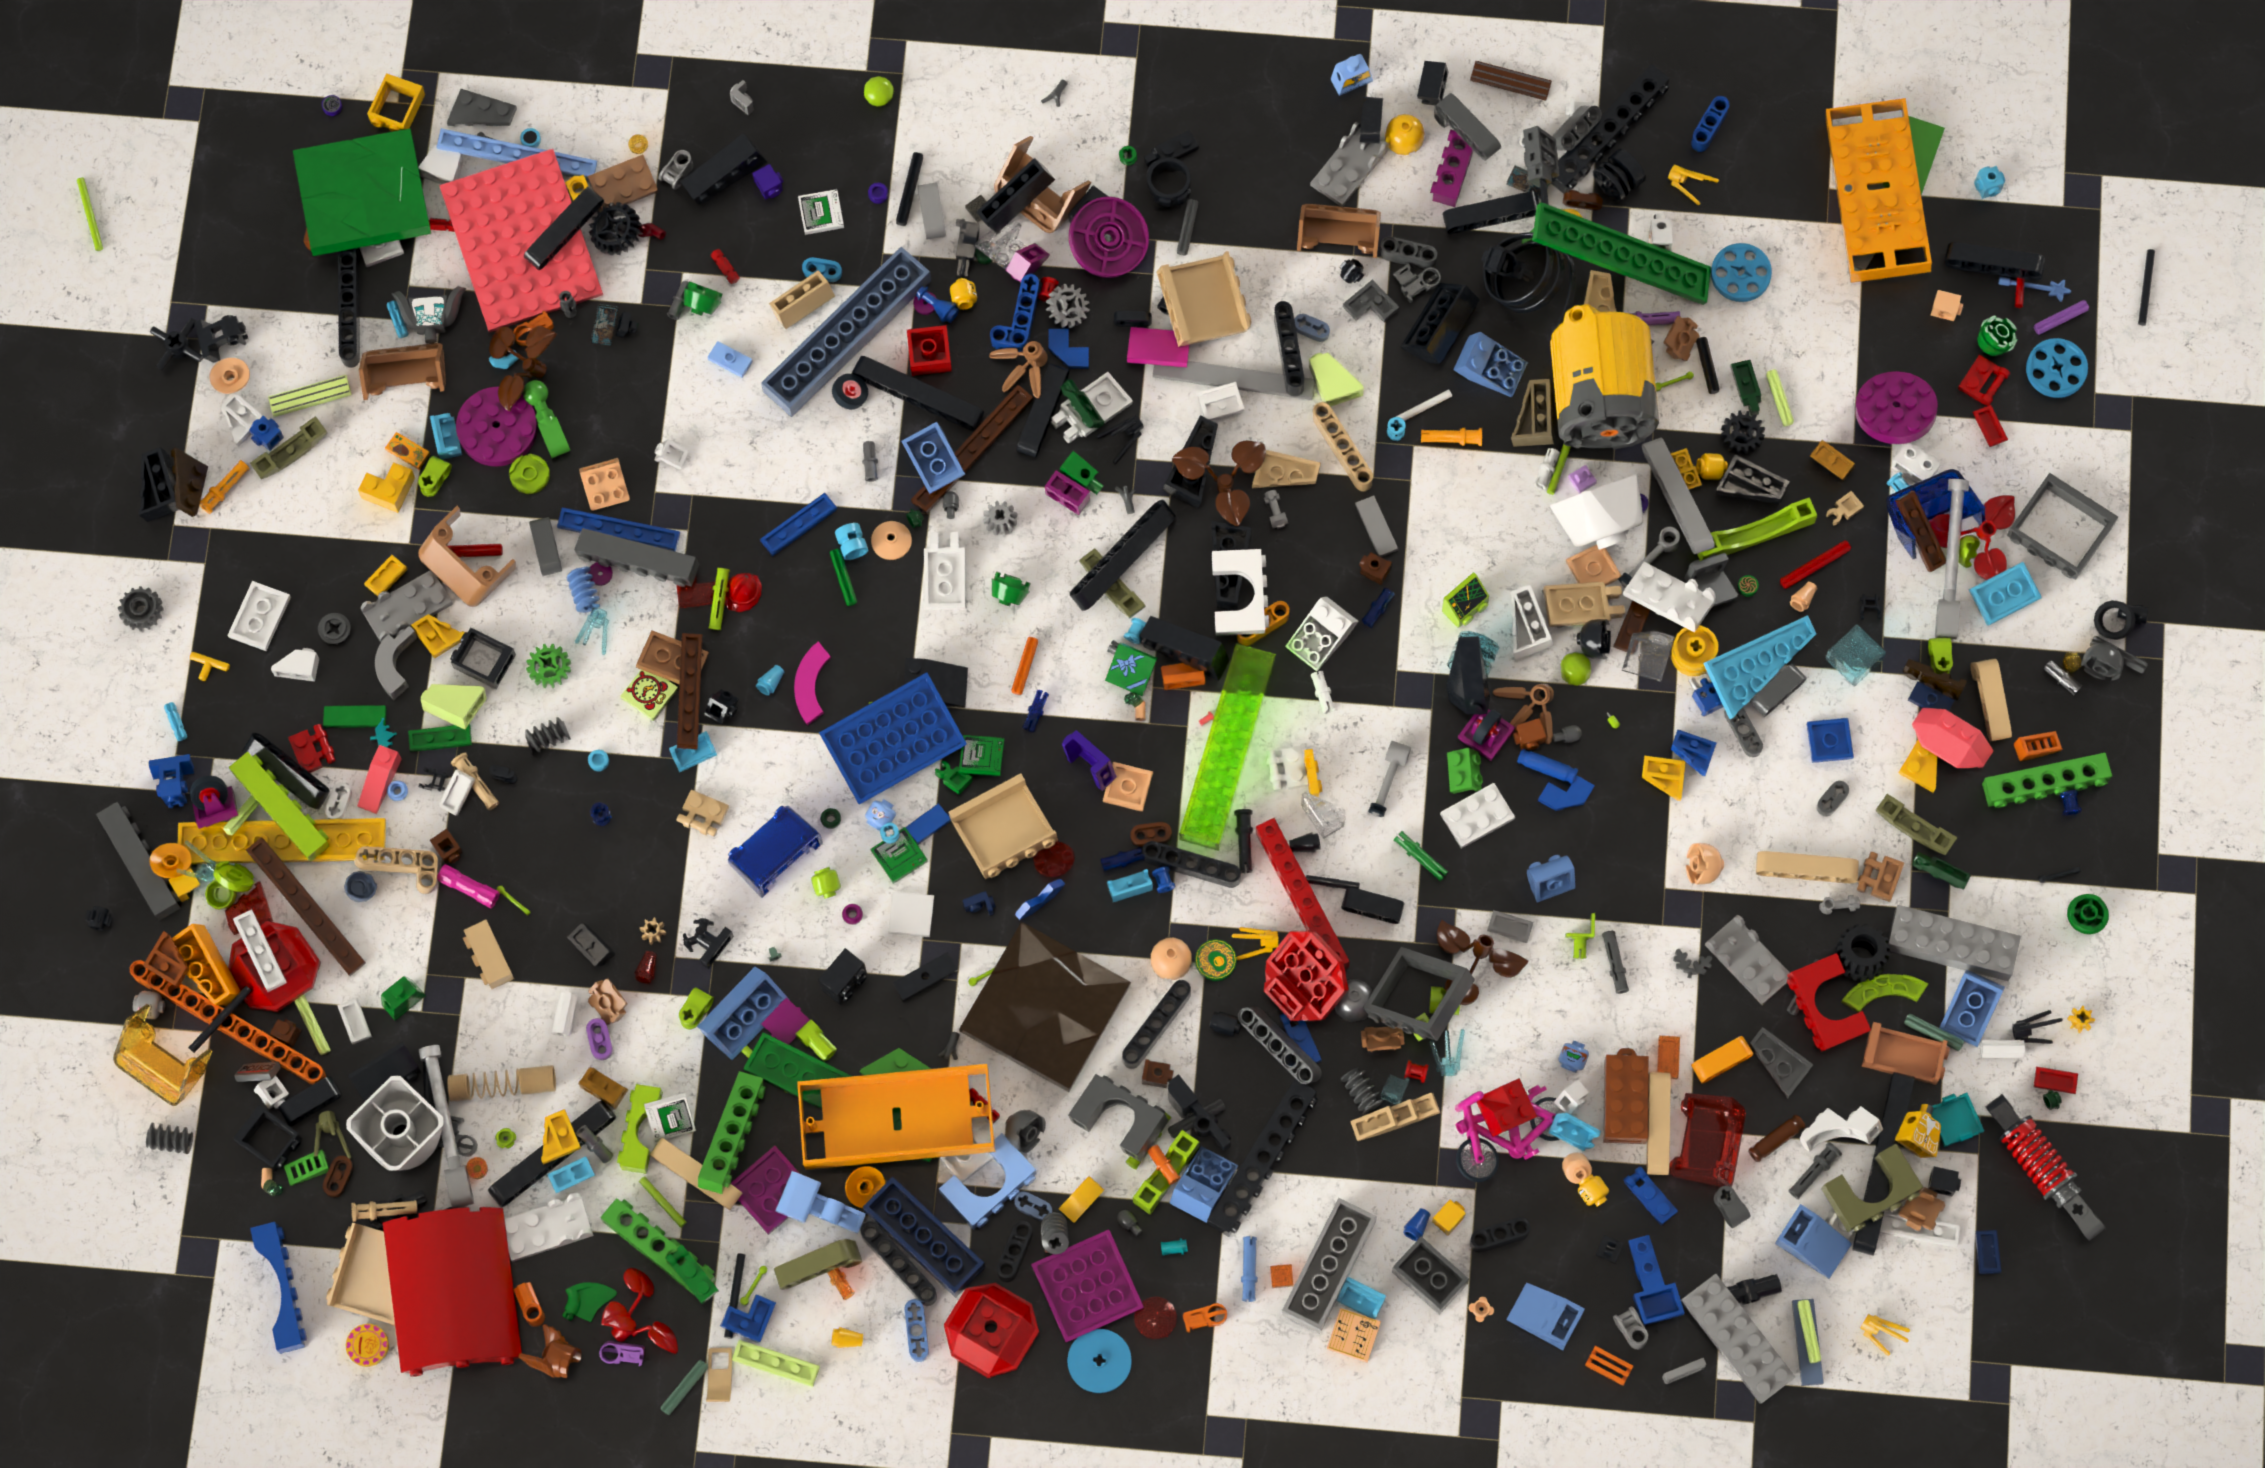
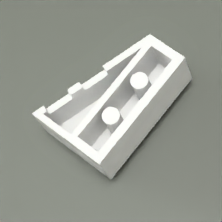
[1511,584,1554,660]

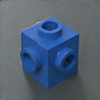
[249,416,284,451]

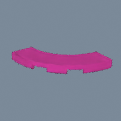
[794,642,831,726]

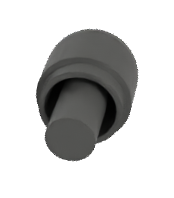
[943,491,959,519]
[1553,725,1582,743]
[1117,1210,1142,1237]

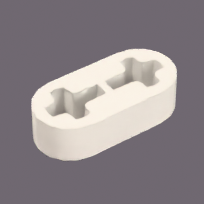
[325,782,352,819]

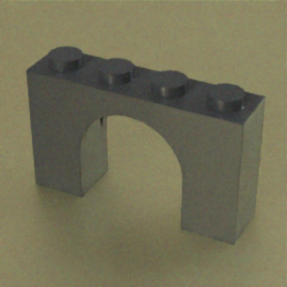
[1068,1074,1168,1162]

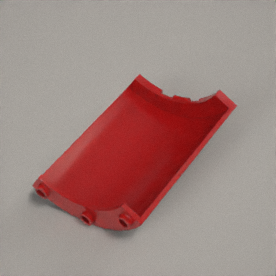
[383,1207,522,1377]

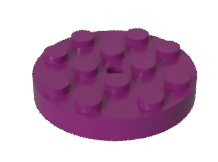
[1069,197,1149,278]
[1855,372,1938,444]
[456,387,538,466]

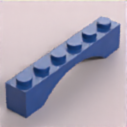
[250,1222,307,1354]

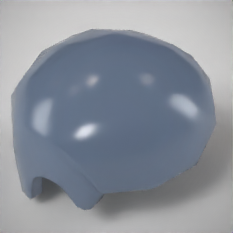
[344,871,377,903]

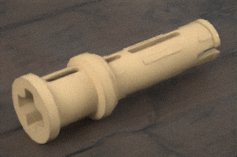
[451,753,499,810]
[351,1200,417,1222]

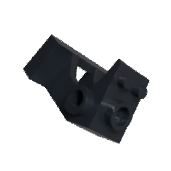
[194,315,249,363]

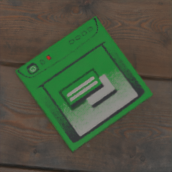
[959,735,1004,776]
[870,827,928,884]

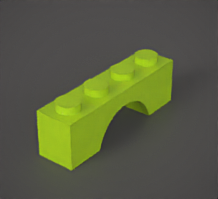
[617,1084,663,1174]
[1133,1130,1199,1215]

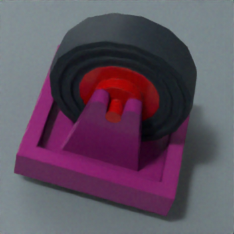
[1458,709,1515,762]
[190,775,238,829]

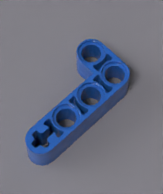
[990,274,1040,352]

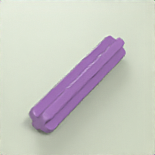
[2033,300,2089,335]

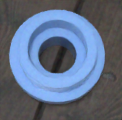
[387,781,408,801]

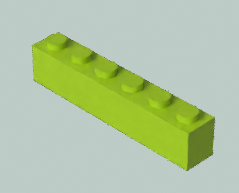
[229,752,330,862]

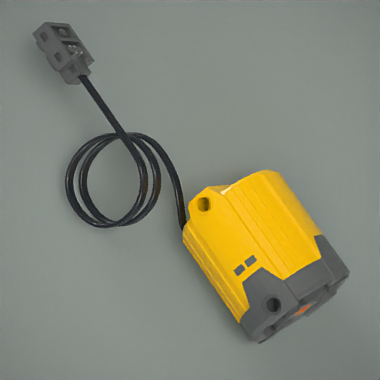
[1483,126,1659,449]

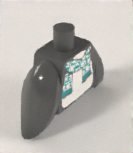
[392,286,466,344]

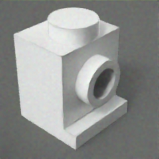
[254,1075,289,1109]
[1554,1080,1589,1115]

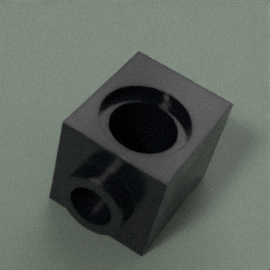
[1928,1166,1961,1196]

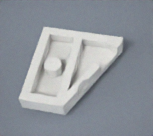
[220,393,263,446]

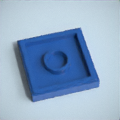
[1806,718,1854,763]

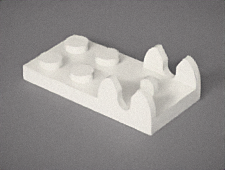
[1623,562,1716,633]
[504,1193,594,1262]

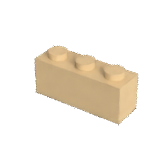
[769,270,835,329]
[463,920,514,989]

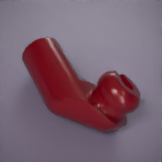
[638,223,666,240]

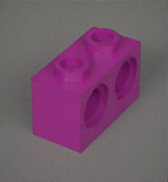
[1045,470,1090,515]

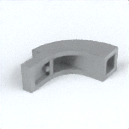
[375,626,418,700]

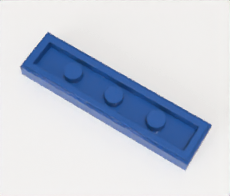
[760,493,837,557]

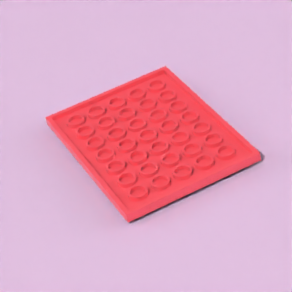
[439,149,603,332]

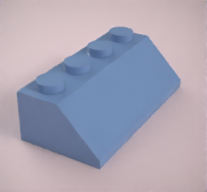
[697,967,789,1060]

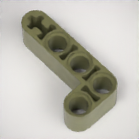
[774,1239,862,1290]

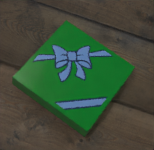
[1105,642,1158,696]

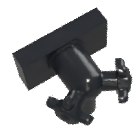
[683,918,734,969]

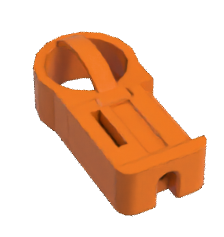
[513,311,554,346]
[1183,1303,1227,1333]

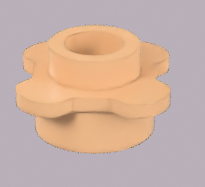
[1469,1297,1494,1322]

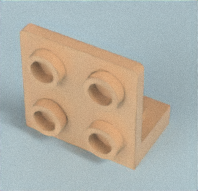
[579,458,630,511]

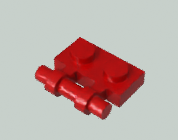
[288,724,335,773]

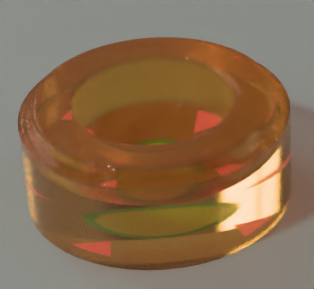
[466,1157,488,1179]

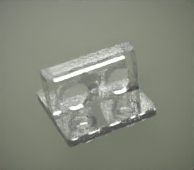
[975,221,1027,269]

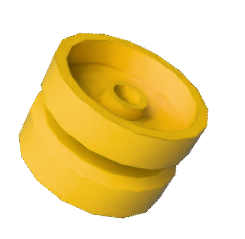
[1671,625,1718,676]

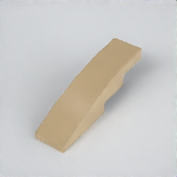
[1350,1092,1440,1141]

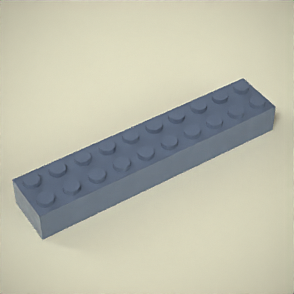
[761,247,931,417]

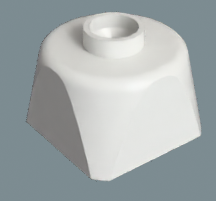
[1550,474,1643,550]
[346,1076,443,1170]

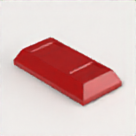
[1972,405,2008,447]
[2034,1066,2078,1094]

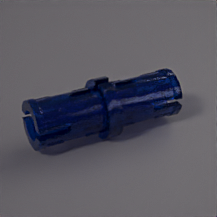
[1361,588,1395,628]
[1022,690,1049,732]
[1100,847,1144,871]

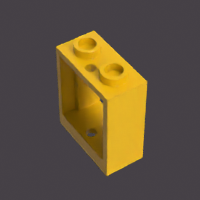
[367,73,425,132]

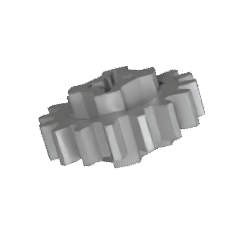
[1046,284,1090,328]

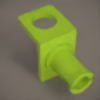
[1565,913,1595,959]

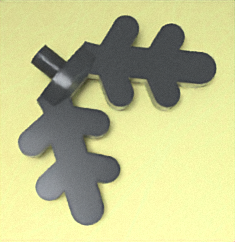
[1673,949,1712,978]

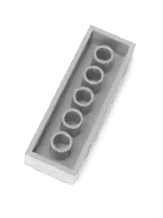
[1887,905,2021,981]
[1282,1198,1377,1334]
[1681,1274,1795,1404]

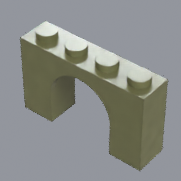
[1821,1144,1923,1232]

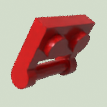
[1958,355,2010,406]

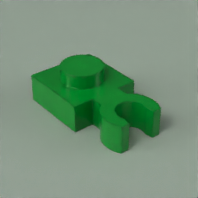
[935,761,973,795]

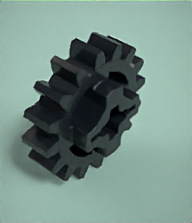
[1721,410,1765,455]

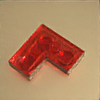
[676,576,719,608]

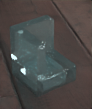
[1380,1075,1410,1105]

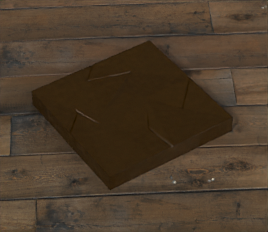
[959,922,1131,1092]

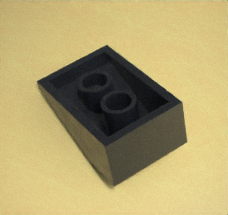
[904,658,968,708]

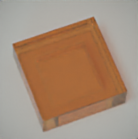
[1270,1264,1293,1288]

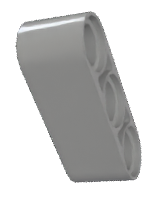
[917,182,946,239]

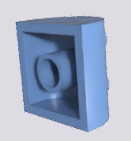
[1527,855,1575,902]

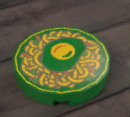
[1195,939,1237,981]

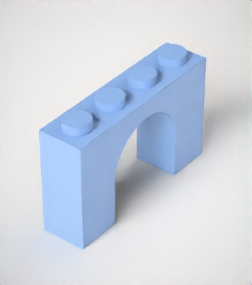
[939,1133,1036,1230]

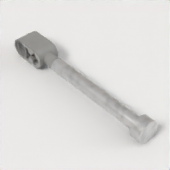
[1935,479,1969,640]
[419,1045,474,1209]

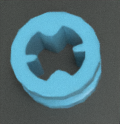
[880,823,900,844]

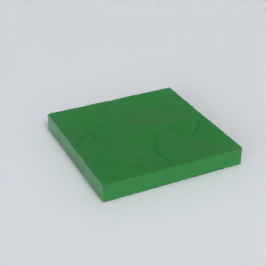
[293,128,431,256]

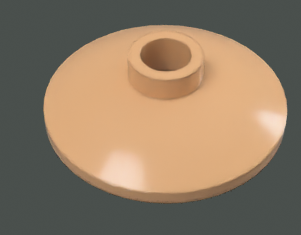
[209,358,250,394]
[871,521,912,560]

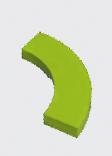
[1841,974,1928,1013]

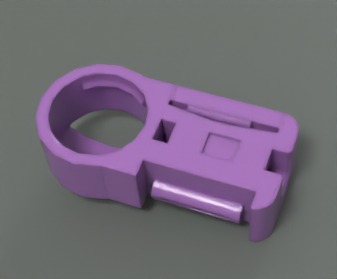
[599,1340,645,1366]

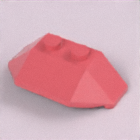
[1912,708,1993,768]

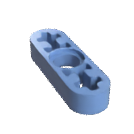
[904,1299,929,1362]

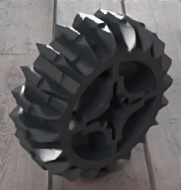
[589,202,642,256]

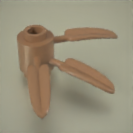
[989,341,1047,399]
[1493,684,1554,744]

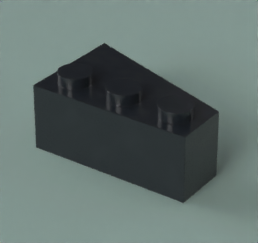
[1716,455,1790,504]

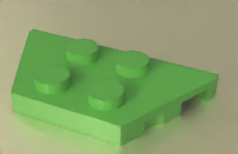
[859,1048,931,1075]

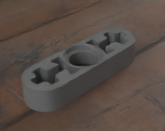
[1724,707,1763,757]

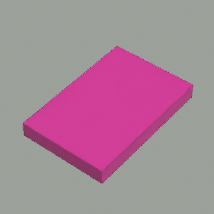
[1127,327,1190,367]

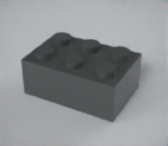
[1392,1236,1469,1315]

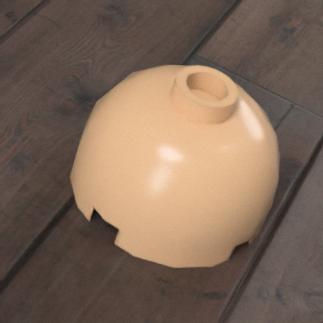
[1686,843,1724,885]
[1151,937,1192,980]

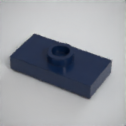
[1907,681,1954,711]
[1975,1230,2002,1274]

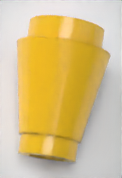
[831,1327,863,1348]

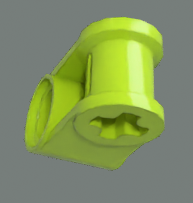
[418,456,452,497]
[1928,638,1953,674]
[679,987,714,1030]

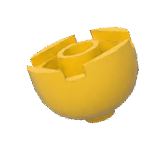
[1385,114,1425,155]

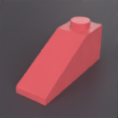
[357,745,402,814]

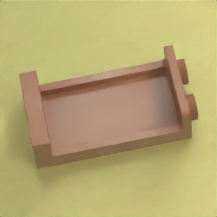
[1862,1022,1950,1085]

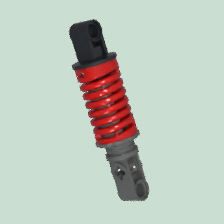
[1985,1094,2106,1241]

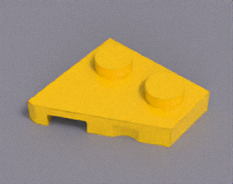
[1899,740,1937,793]
[1304,749,1323,801]
[1642,756,1686,801]
[541,1109,581,1165]

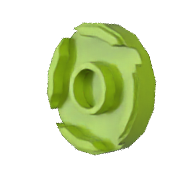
[509,454,550,494]
[213,861,255,892]

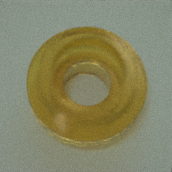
[628,134,648,154]
[2063,652,2081,672]

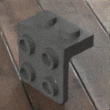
[1684,553,1738,607]

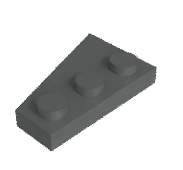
[447,89,517,126]
[1749,1027,1813,1099]

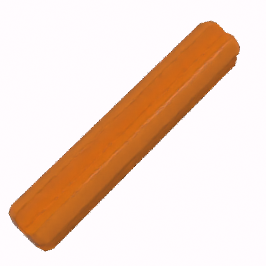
[1011,637,1038,695]

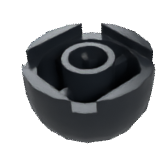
[1576,619,1611,659]

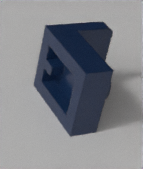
[962,891,996,916]

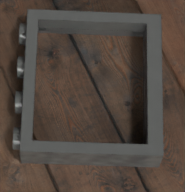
[2007,473,2118,580]
[1363,947,1475,1041]

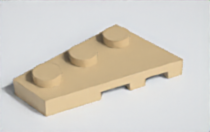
[1584,270,1616,312]
[1252,450,1321,488]

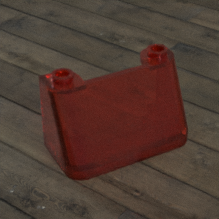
[1669,1093,1746,1187]

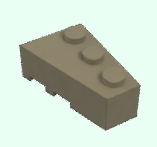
[1511,379,1554,447]

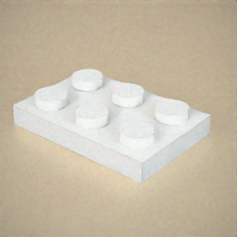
[228,581,291,651]
[1440,783,1515,849]

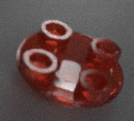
[1033,840,1075,877]
[1134,1297,1177,1339]

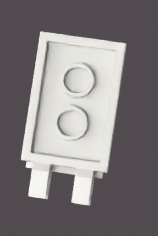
[1051,372,1133,444]
[924,532,966,610]

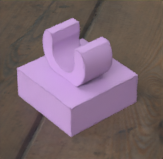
[1568,465,1597,494]

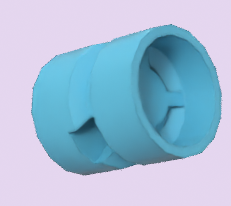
[835,523,869,560]

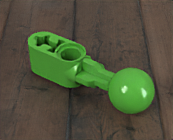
[522,380,570,458]

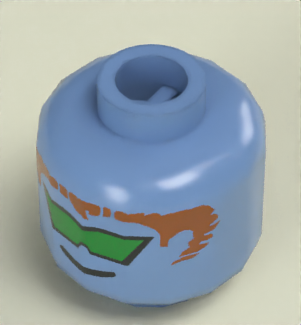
[1558,1040,1589,1073]

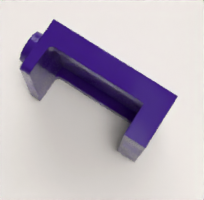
[1062,730,1117,791]

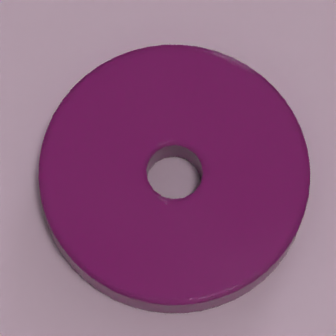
[913,291,937,315]
[588,562,613,586]

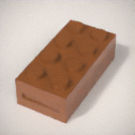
[1603,1048,1649,1144]

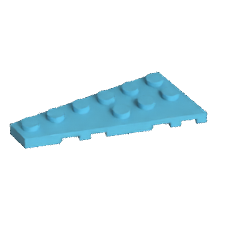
[1703,615,1816,719]

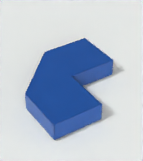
[1049,329,1089,369]
[1538,776,1595,811]
[1015,879,1065,920]

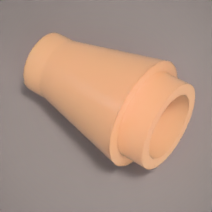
[1790,582,1817,612]

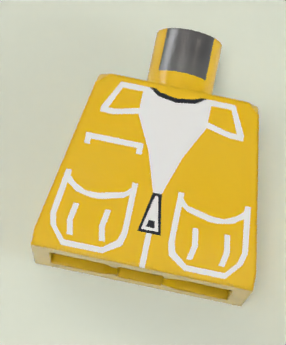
[1895,1104,1941,1158]

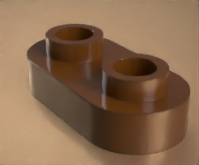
[1562,190,1603,210]
[1130,822,1172,847]
[323,1156,353,1197]

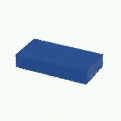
[905,803,951,845]

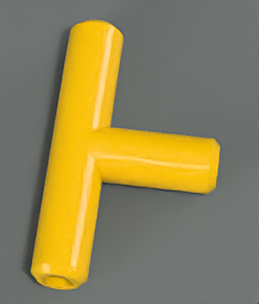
[190,652,230,681]

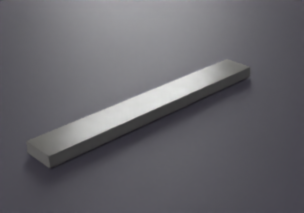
[1153,361,1315,400]

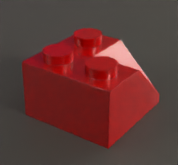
[907,325,952,376]
[1476,1078,1537,1137]

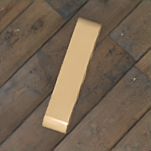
[1313,402,1373,491]
[1756,851,1859,884]
[1646,1072,1671,1175]
[649,1137,742,1210]

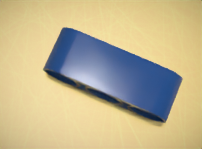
[1691,96,1729,152]

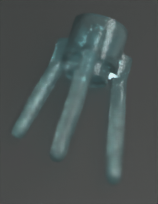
[575,608,610,655]
[176,840,216,883]
[1430,1029,1465,1076]

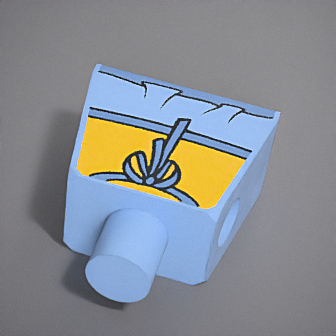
[1331,54,1373,96]

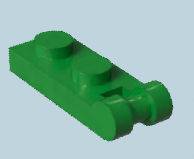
[665,1244,719,1304]

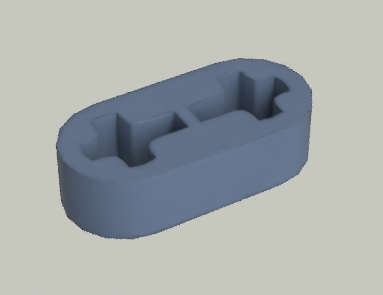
[1294,314,1330,342]
[1014,1192,1053,1221]

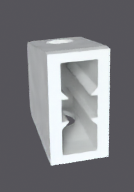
[418,144,463,185]

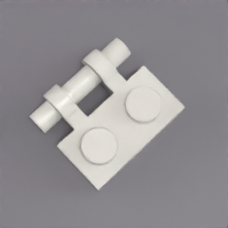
[1266,745,1308,791]

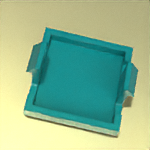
[1931,1093,1984,1147]

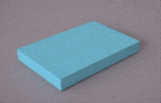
[1969,562,2042,626]

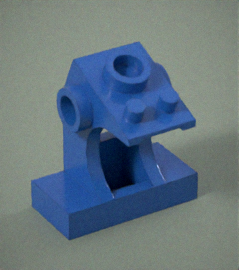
[149,754,194,808]

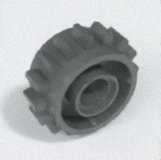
[118,586,164,631]

